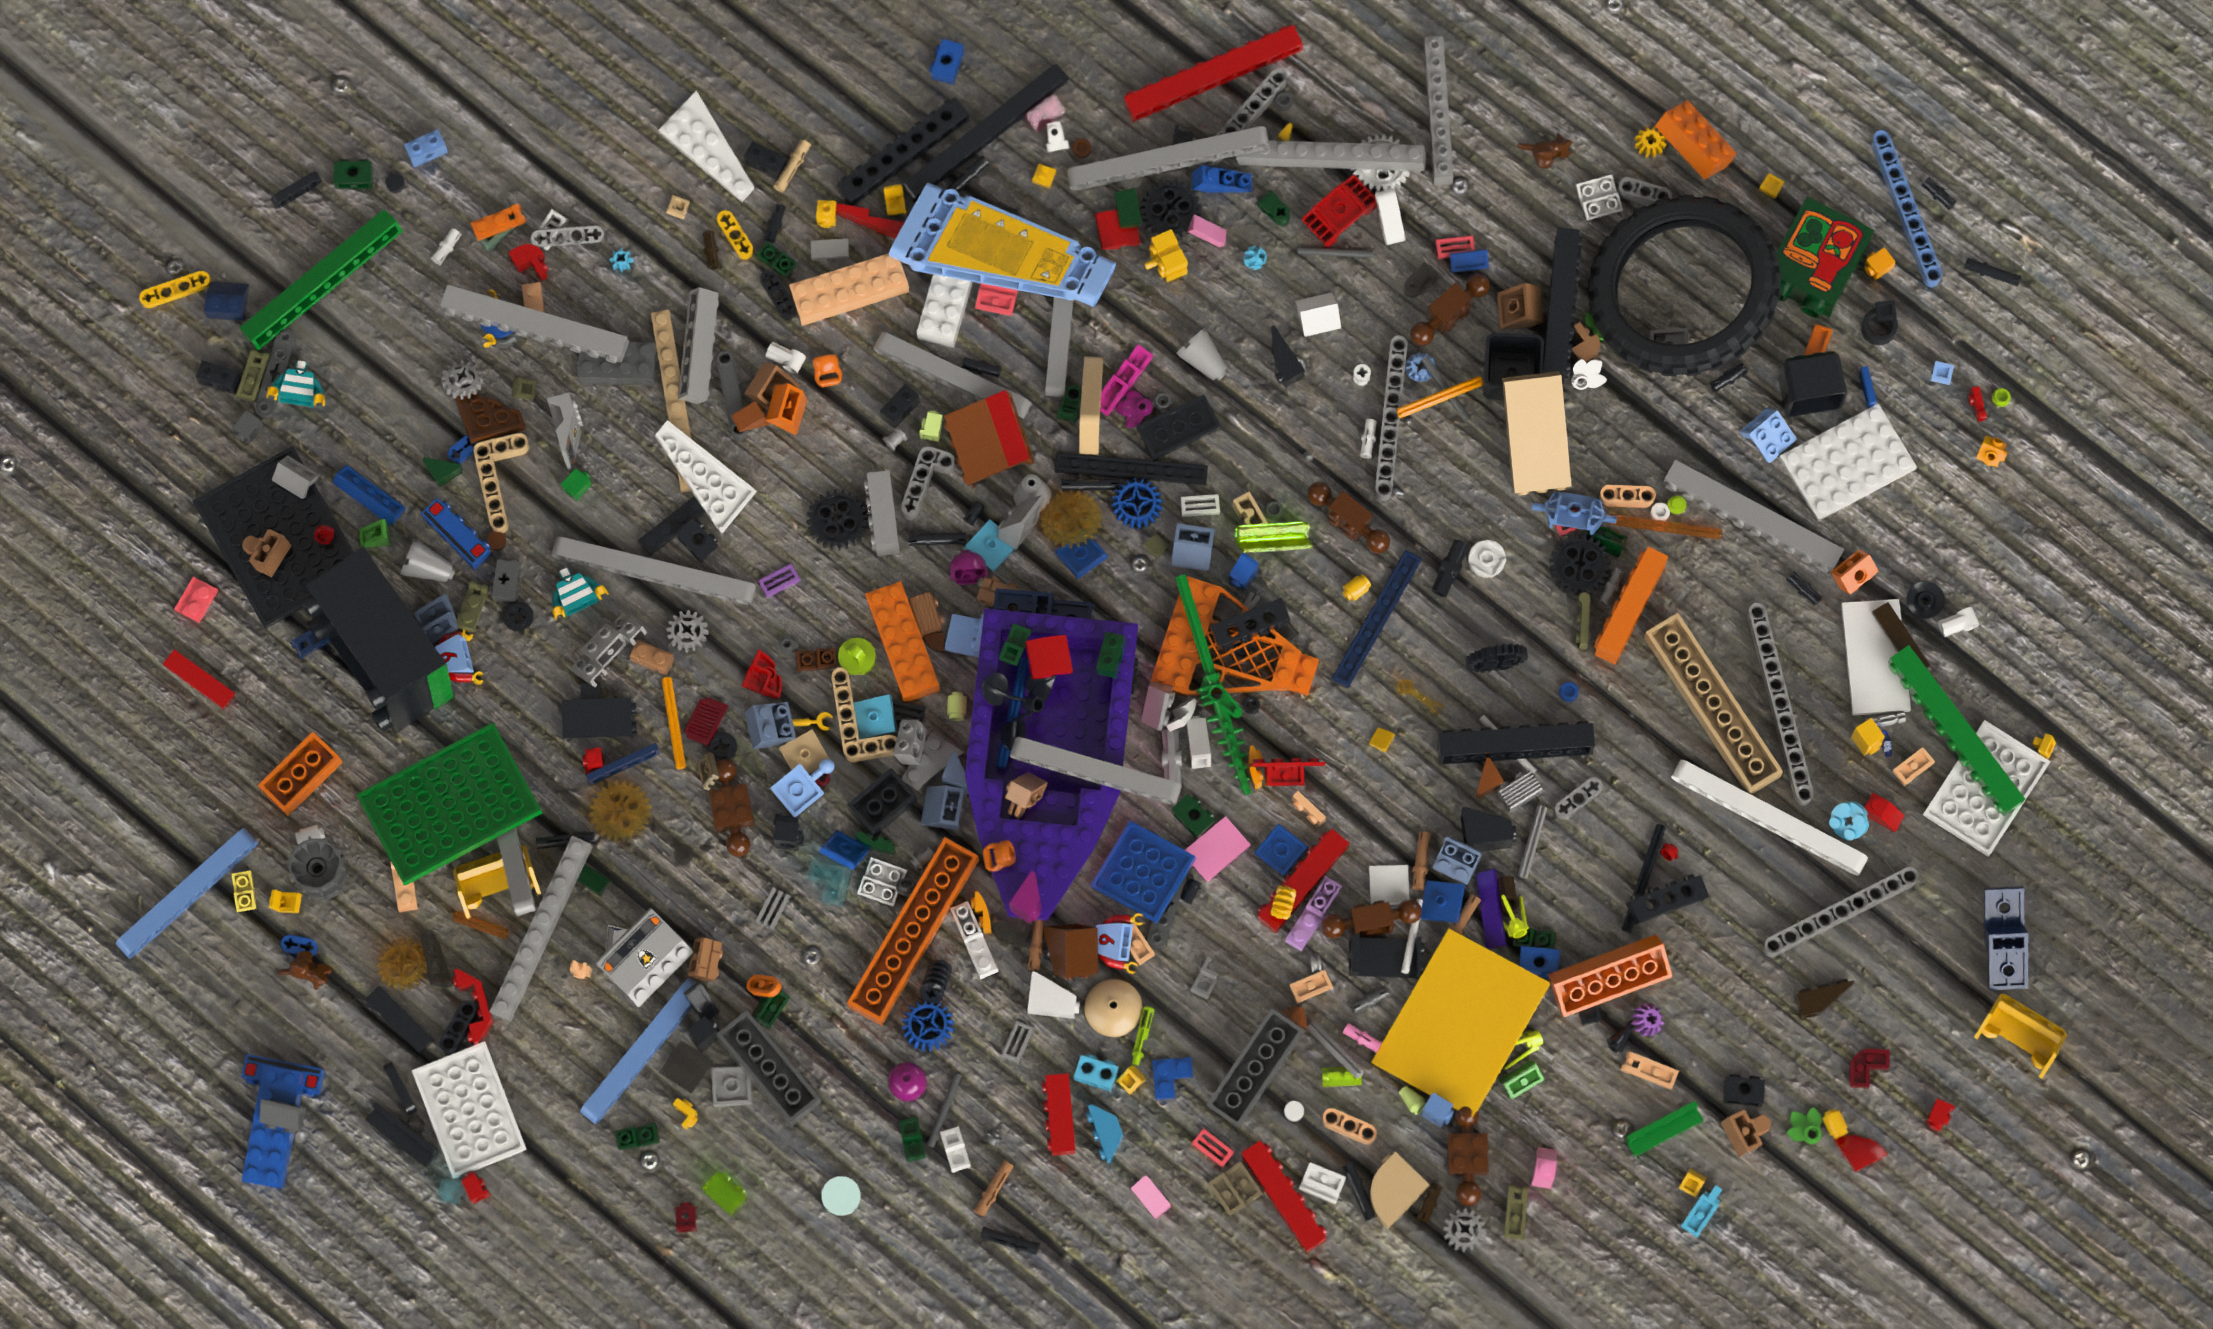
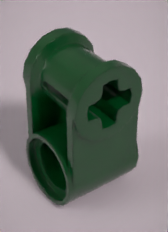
[1256,190,1290,226]
[1057,385,1082,424]

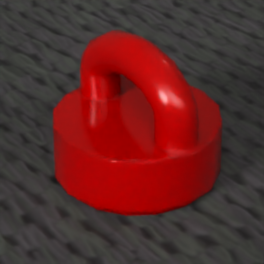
[314,525,334,545]

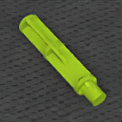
[1132,1006,1155,1066]

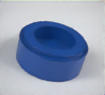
[1559,682,1579,702]

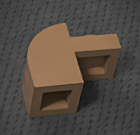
[1571,322,1600,363]

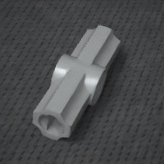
[1162,729,1182,784]

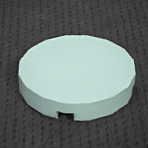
[822,1176,861,1216]

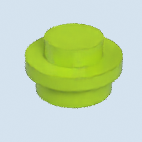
[1992,388,2011,407]
[1667,495,1687,514]

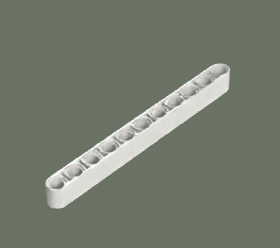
[1671,760,1868,875]

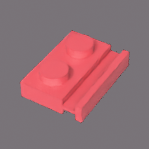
[975,283,1018,316]
[174,577,218,623]

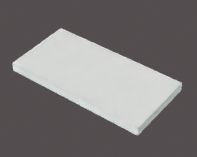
[1841,599,1911,716]

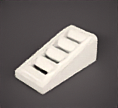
[534,209,569,251]

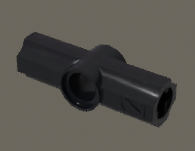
[1431,539,1469,598]

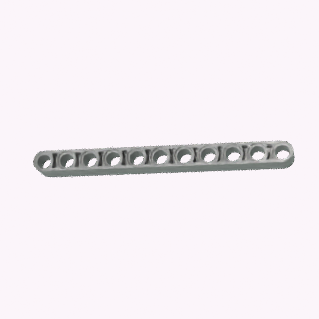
[1067,126,1269,190]
[551,537,756,605]
[1747,603,1813,806]

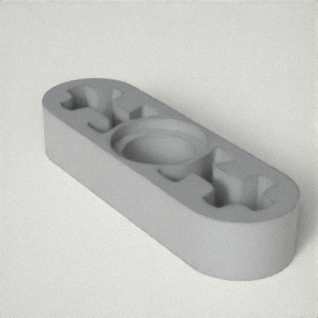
[1554,778,1603,820]

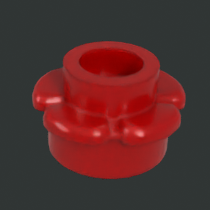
[1660,843,1678,861]

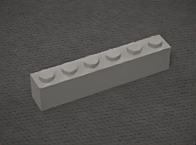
[678,287,719,404]

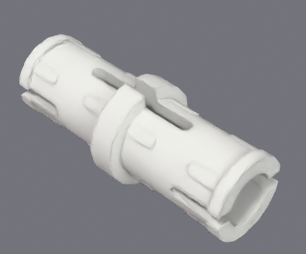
[431,228,461,265]
[1360,419,1377,459]

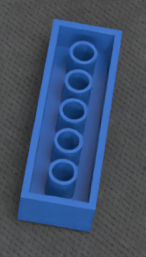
[241,1065,306,1189]

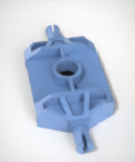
[1532,491,1617,535]

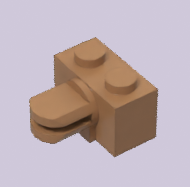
[242,529,291,577]
[1005,772,1048,820]
[1721,1109,1771,1157]

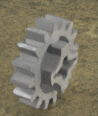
[441,361,483,400]
[667,610,709,652]
[1443,1208,1486,1252]

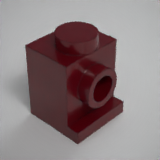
[675,1202,697,1233]

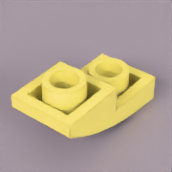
[232,870,256,912]

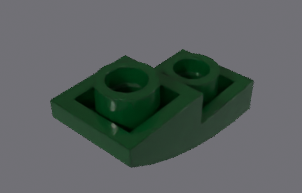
[755,241,798,278]
[855,831,896,855]
[1513,928,1556,949]
[615,1123,660,1150]

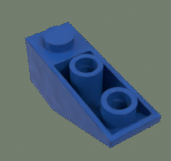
[1192,165,1252,193]

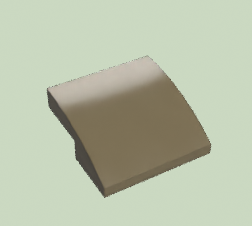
[1208,1161,1264,1216]

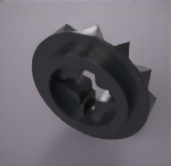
[503,601,533,632]
[706,732,737,761]

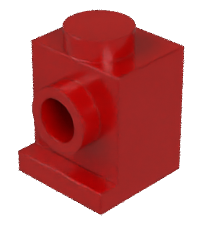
[582,747,604,774]
[1926,1098,1955,1131]
[461,1171,491,1204]

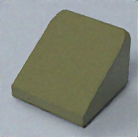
[511,377,536,400]
[1143,534,1170,560]

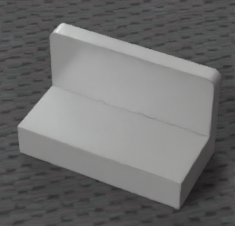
[272,456,319,499]

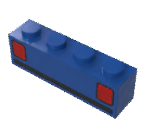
[421,498,491,570]
[241,1054,325,1097]

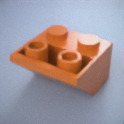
[765,383,807,435]

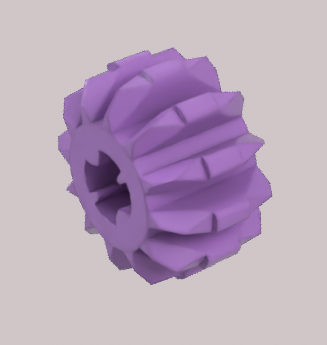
[1631,1003,1665,1036]

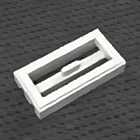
[1181,494,1220,517]

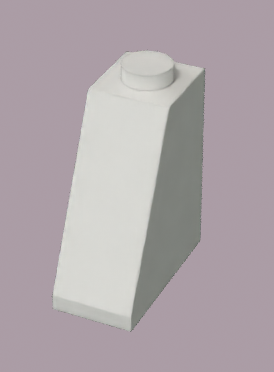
[1186,716,1211,769]
[1028,972,1080,1019]

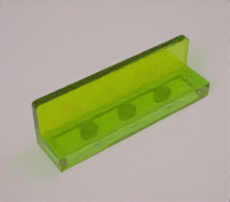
[1234,522,1313,553]

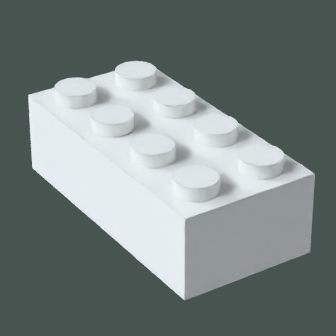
[917,274,973,348]

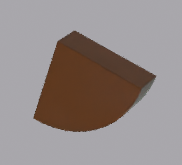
[924,633,945,653]

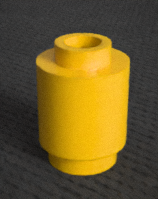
[1342,574,1371,601]
[1822,1109,1848,1139]

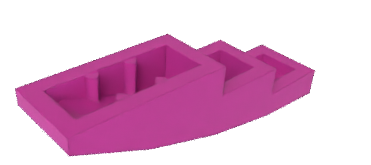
[1100,344,1155,416]

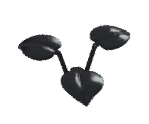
[982,673,1056,752]

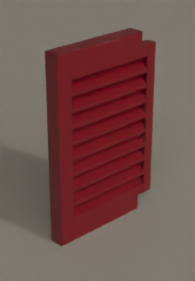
[683,697,729,746]

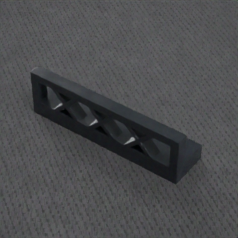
[365,1102,439,1168]

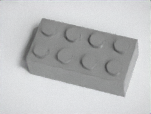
[864,470,900,556]

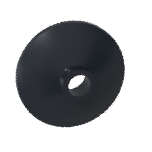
[1906,581,1945,619]

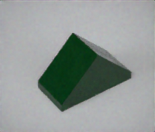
[423,457,463,487]

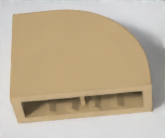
[1370,1152,1430,1229]

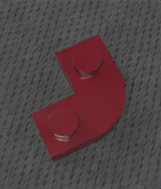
[1849,1049,1890,1089]

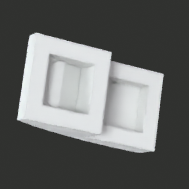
[1167,698,1197,732]
[940,1126,971,1172]

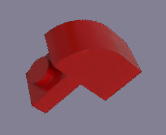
[508,244,548,281]

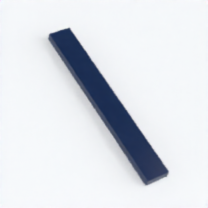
[1331,550,1422,688]

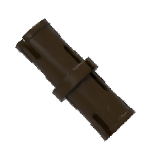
[702,230,720,270]
[1416,1183,1443,1224]

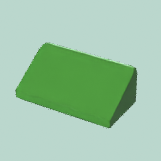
[1499,1060,1545,1100]

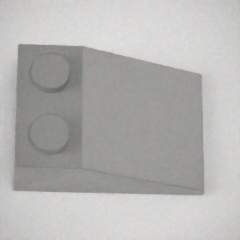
[997,495,1045,550]

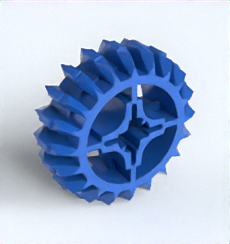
[1111,478,1163,529]
[902,1000,954,1052]

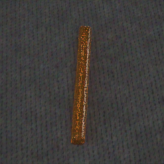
[1609,514,1722,539]

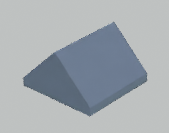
[942,751,969,796]

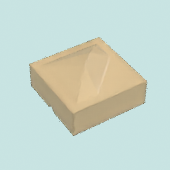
[666,195,690,220]

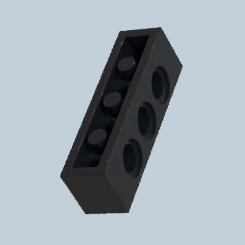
[1210,598,1290,651]
[1626,874,1709,925]

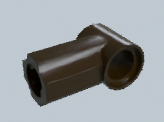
[1497,876,1519,917]

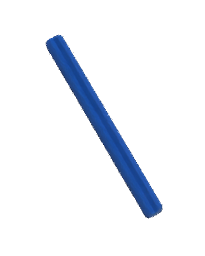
[996,658,1029,769]

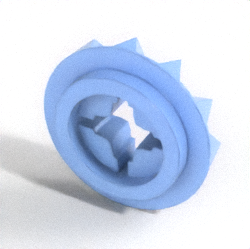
[1405,352,1436,382]

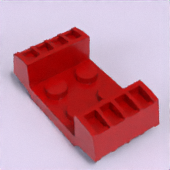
[1301,174,1377,248]

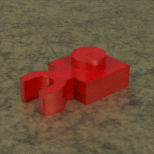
[1968,386,1987,422]

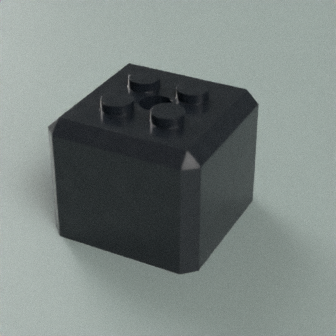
[1483,333,1544,400]
[1778,351,1847,417]

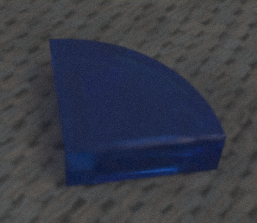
[1881,730,1892,757]

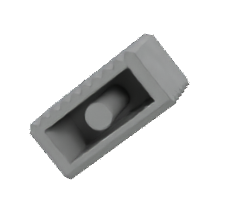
[1497,771,1543,813]

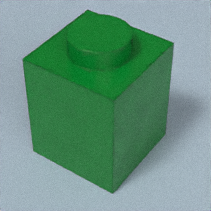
[561,468,592,502]

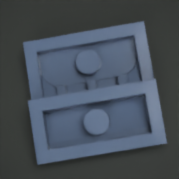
[414,594,458,644]

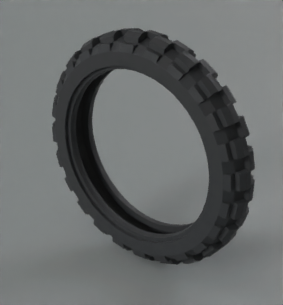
[1588,195,1781,377]

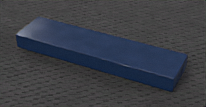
[586,743,660,786]

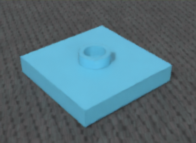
[965,520,1014,572]
[853,694,897,740]

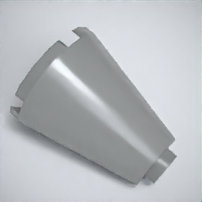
[1176,328,1227,381]
[1013,474,1051,512]
[400,539,456,582]

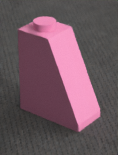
[1531,1147,1557,1189]

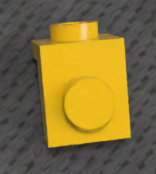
[883,184,906,216]
[816,200,837,228]
[269,889,302,913]
[673,1098,698,1130]

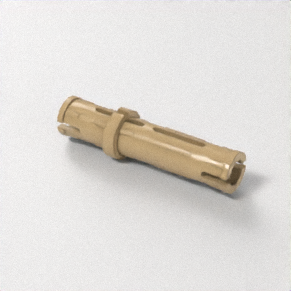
[773,139,811,193]

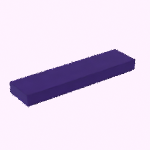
[1476,869,1506,950]

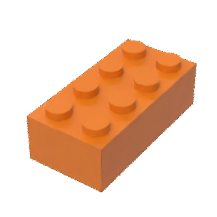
[1655,100,1737,180]
[257,731,343,817]

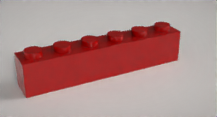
[1257,828,1349,934]
[1241,1140,1327,1254]

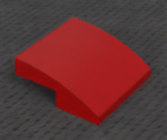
[1095,210,1141,250]
[1025,635,1073,679]

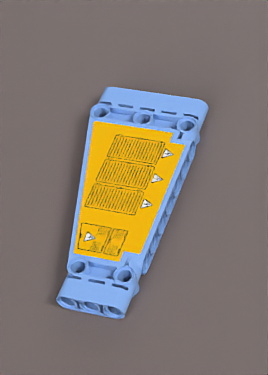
[889,183,1116,307]

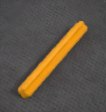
[1396,376,1483,418]
[662,677,686,769]

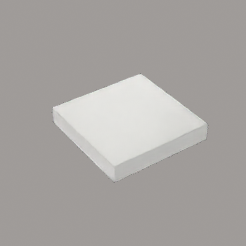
[1369,865,1409,905]

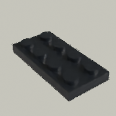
[1136,394,1221,461]

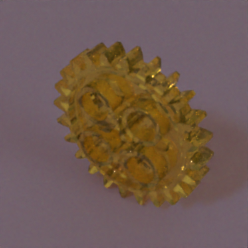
[1040,490,1102,549]
[589,780,652,843]

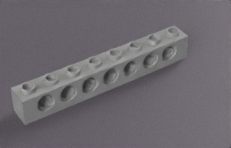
[1423,36,1453,185]

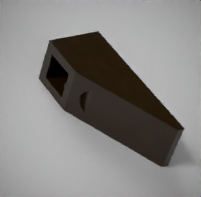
[1795,979,1854,1020]

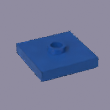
[1055,529,1108,579]
[1254,823,1308,877]
[820,830,870,870]
[1420,881,1465,923]

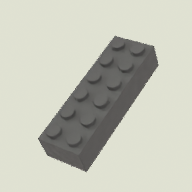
[1206,1007,1306,1127]
[716,1010,821,1128]

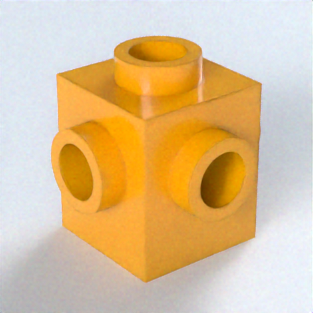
[1976,435,2008,467]

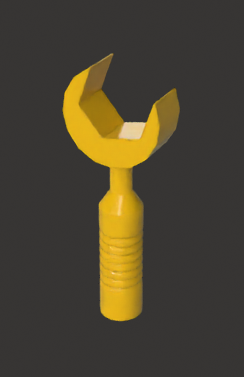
[792,712,833,731]

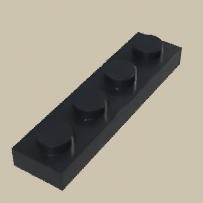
[638,496,706,556]

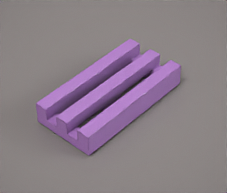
[758,563,801,598]

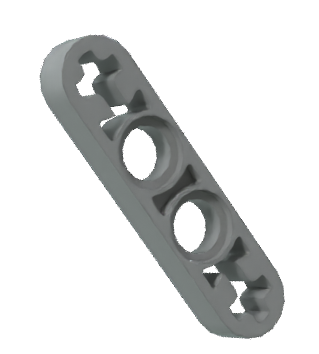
[530,225,604,247]

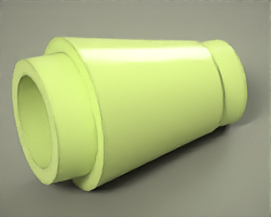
[1399,1086,1426,1115]

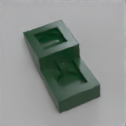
[999,623,1032,666]
[898,1117,926,1162]

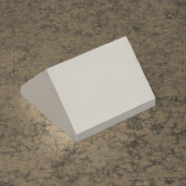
[1295,293,1341,337]

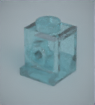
[438,1179,464,1205]

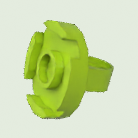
[838,637,876,675]

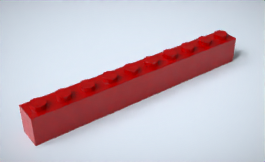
[1124,25,1303,122]

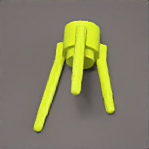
[1501,895,1529,938]
[1504,1030,1543,1070]

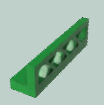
[1625,1101,1704,1157]

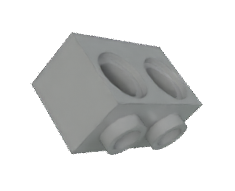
[893,720,928,765]

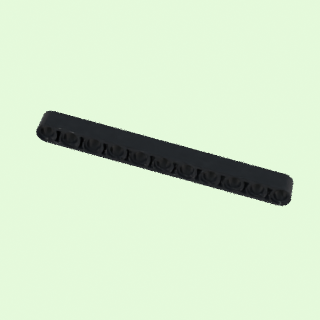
[902,64,1069,202]

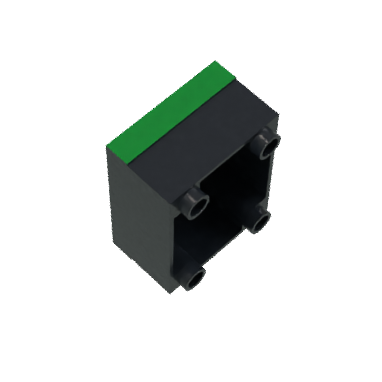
[300,547,454,734]

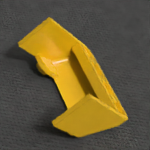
[453,845,541,918]
[1974,994,2067,1078]

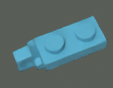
[1681,1185,1722,1238]

